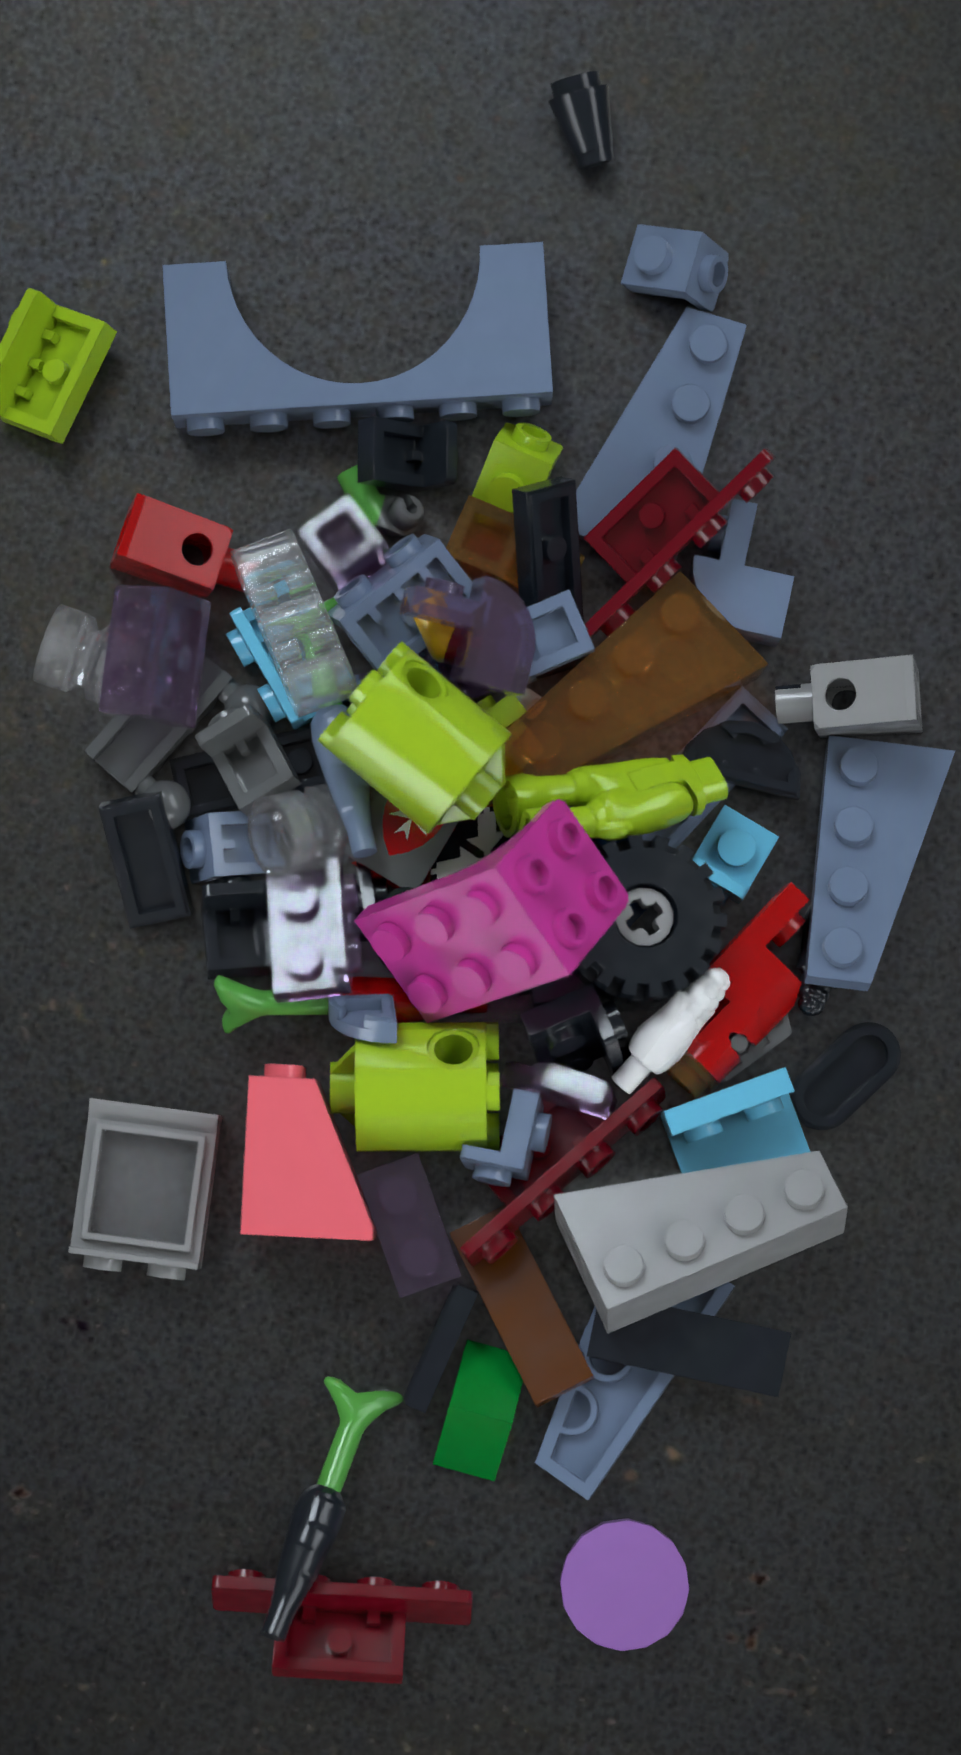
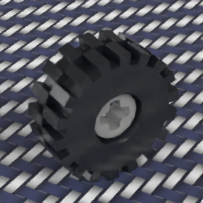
[577,834,727,1005]

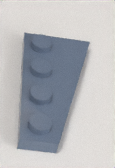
[576,307,747,560]
[804,735,955,991]
[535,1282,735,1500]

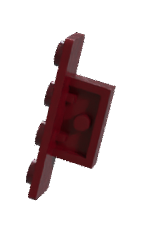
[584,448,776,638]
[460,1077,666,1267]
[211,1569,473,1684]

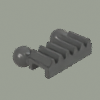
[84,636,273,829]

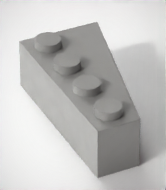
[554,1151,848,1333]

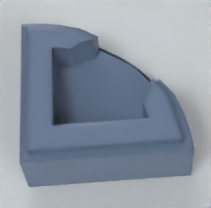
[328,994,397,1043]

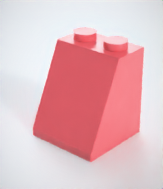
[240,1064,376,1241]

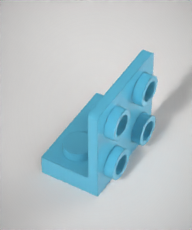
[660,1067,810,1174]

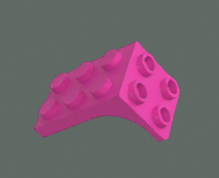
[354,799,629,1023]

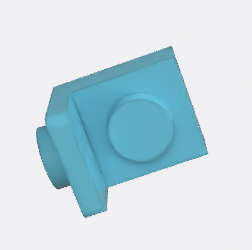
[692,805,779,906]

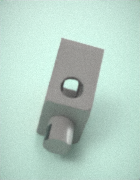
[775,655,923,738]

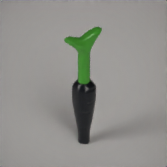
[260,1377,404,1642]

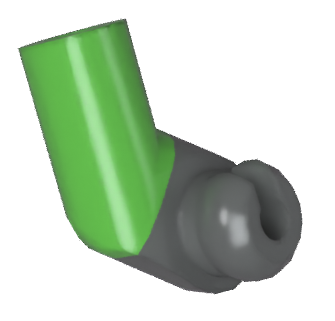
[337,465,424,537]

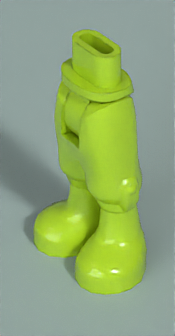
[492,754,728,841]

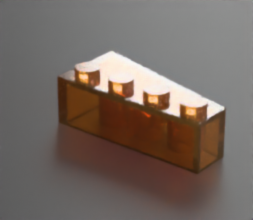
[505,571,768,776]

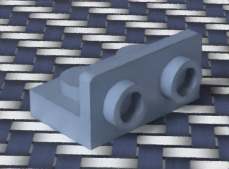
[327,534,485,677]

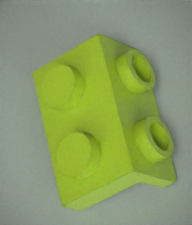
[0,288,117,445]

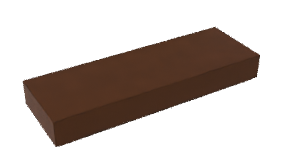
[449,1205,594,1408]

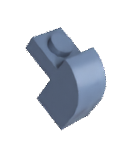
[689,499,794,647]

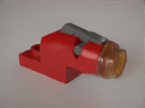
[665,882,810,1099]

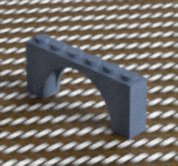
[162,242,553,436]

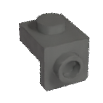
[195,704,302,817]

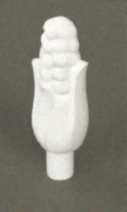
[611,967,730,1094]

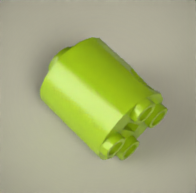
[317,641,512,834]
[330,1022,500,1152]

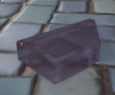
[500,1061,618,1120]

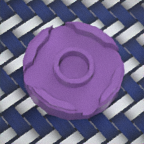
[560,1518,689,1651]

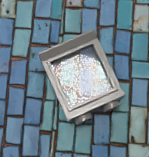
[68,1098,223,1280]

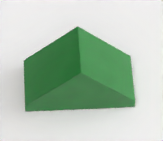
[433,1339,523,1481]

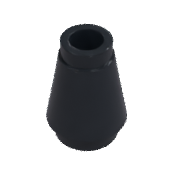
[548,71,615,169]

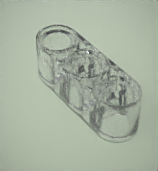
[230,529,357,718]

